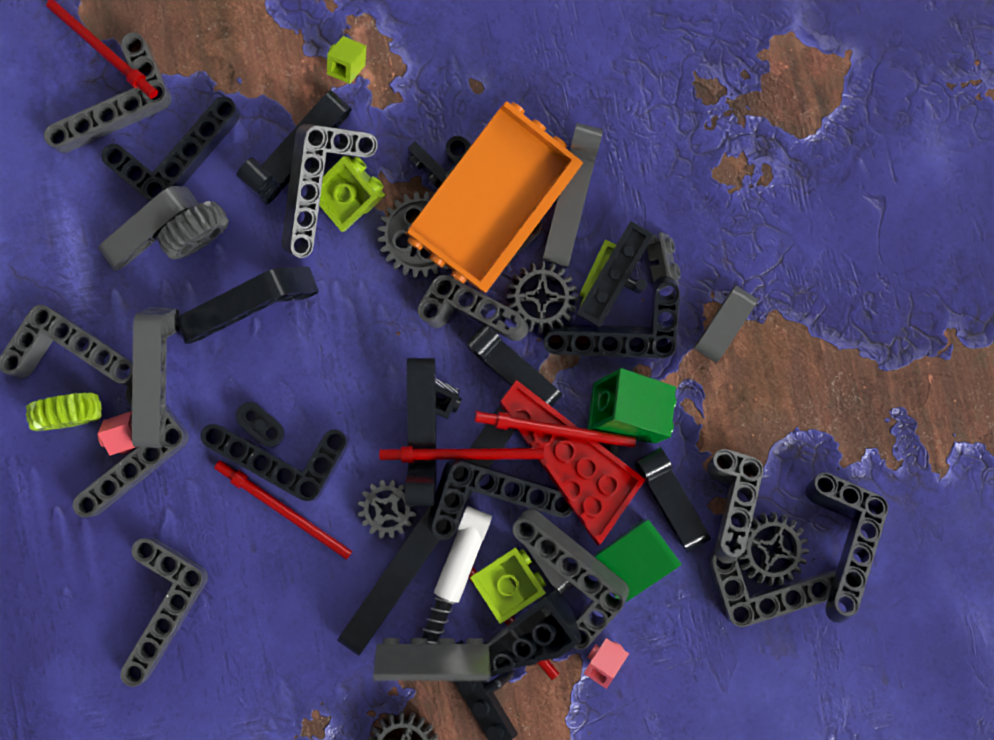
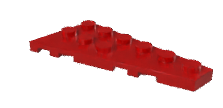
[499,380,646,546]

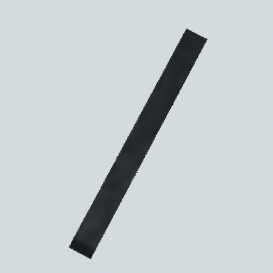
[337,406,516,656]

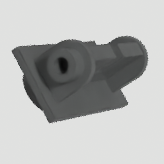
[647,232,681,289]

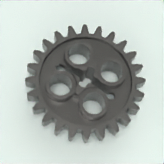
[378,192,448,279]

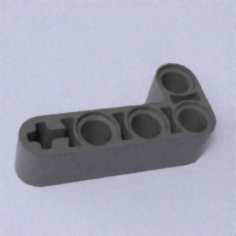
[98,186,199,271]
[418,275,528,341]
[707,449,763,564]

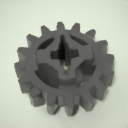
[358,480,417,538]

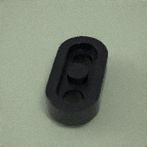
[236,402,285,447]

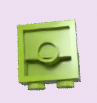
[319,155,386,232]
[470,547,547,624]

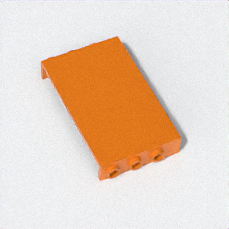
[405,101,584,293]

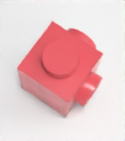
[97,411,135,456]
[584,638,629,689]

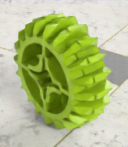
[25,393,102,431]

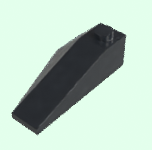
[484,588,582,677]

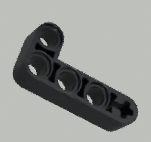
[466,323,563,407]
[634,447,711,553]

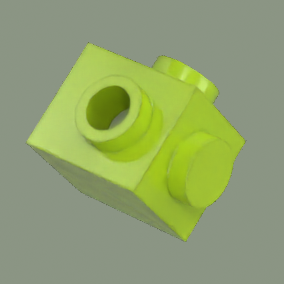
[327,36,366,84]

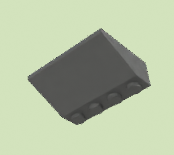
[373,638,490,680]

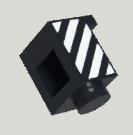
[436,379,462,419]

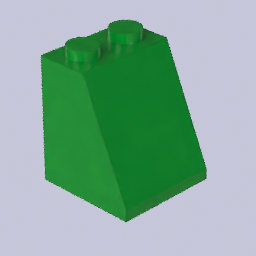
[587,368,676,444]
[593,518,682,602]

